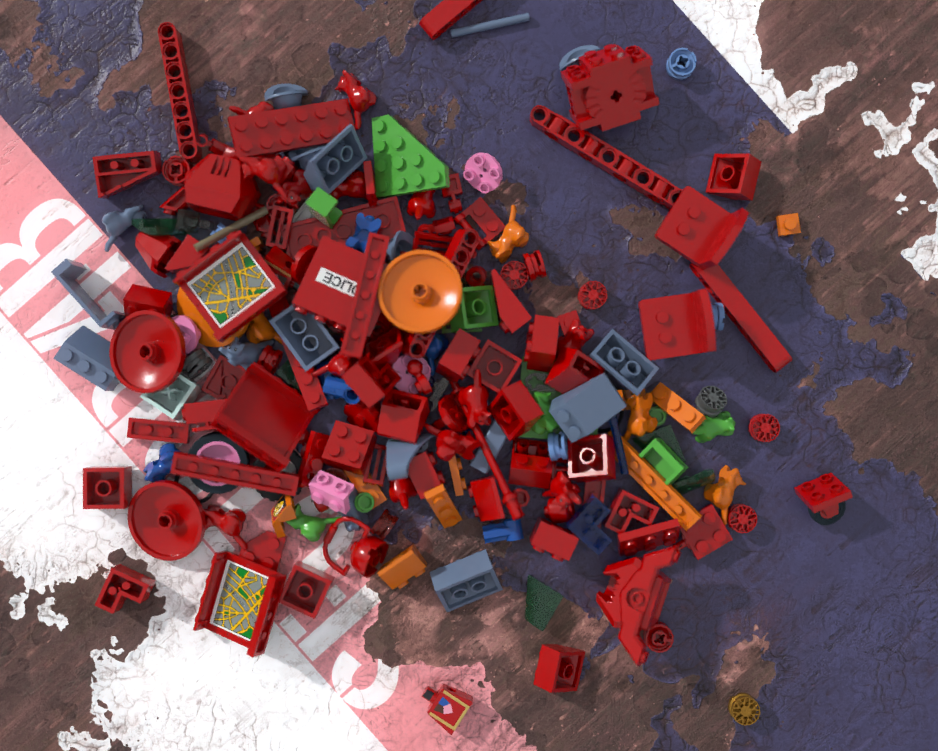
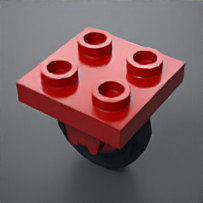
[794,472,853,525]

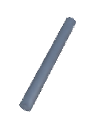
[450,13,530,38]

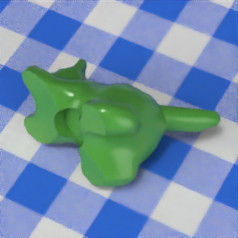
[531,391,563,435]
[693,411,736,443]
[286,503,341,542]

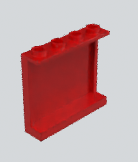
[209,362,321,472]

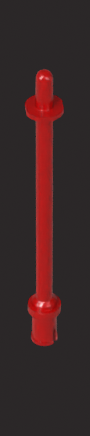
[448,379,525,521]

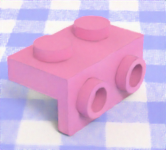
[309,470,354,515]

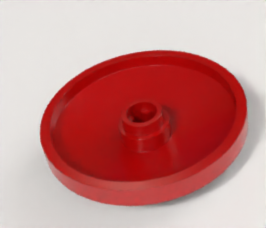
[109,310,186,393]
[128,480,206,561]

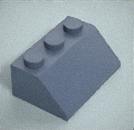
[303,124,367,194]
[269,305,340,372]
[53,325,120,391]
[589,329,659,396]
[429,549,503,612]

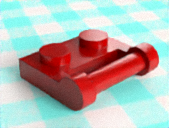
[453,197,505,250]

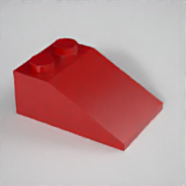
[491,269,532,335]

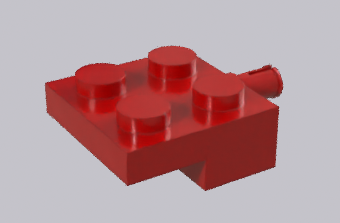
[672,503,733,560]

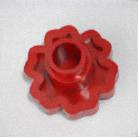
[344,400,381,432]

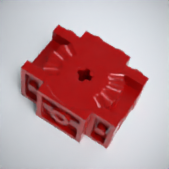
[561,44,660,132]

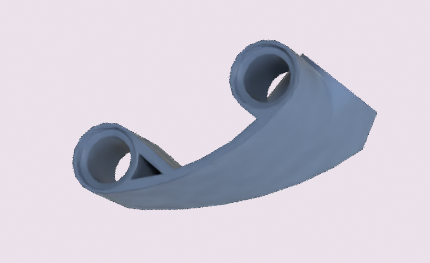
[386,432,435,481]

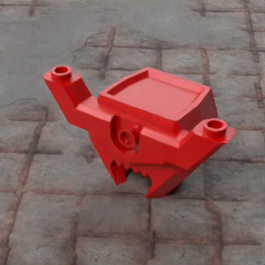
[159,153,277,239]
[596,545,681,667]

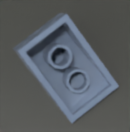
[549,372,627,443]

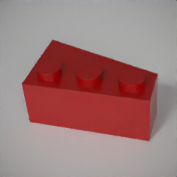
[92,151,162,199]

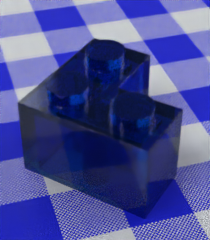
[565,495,613,556]

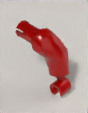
[196,133,237,159]

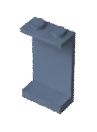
[51,258,125,330]

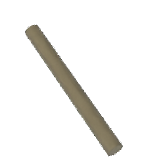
[193,206,269,252]

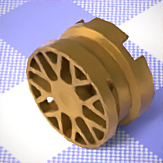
[728,692,760,726]

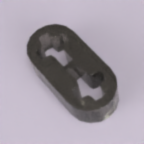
[524,373,557,392]

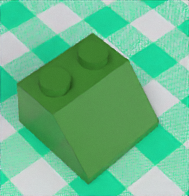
[450,285,499,332]

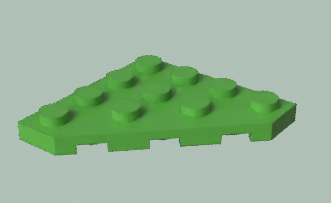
[372,115,450,199]

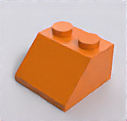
[377,544,427,590]

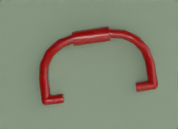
[322,516,371,576]

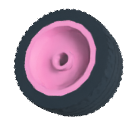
[188,432,250,494]

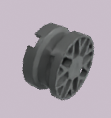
[182,349,213,379]
[694,386,727,418]

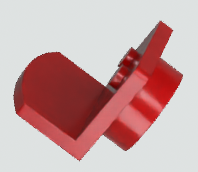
[655,186,749,270]
[638,288,716,360]

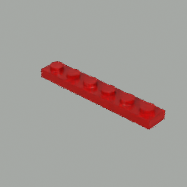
[340,232,390,359]
[269,295,329,412]
[170,451,300,496]

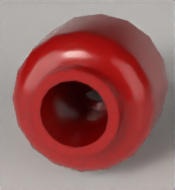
[544,497,575,524]

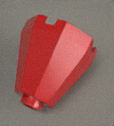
[135,229,182,278]

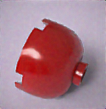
[350,536,389,578]

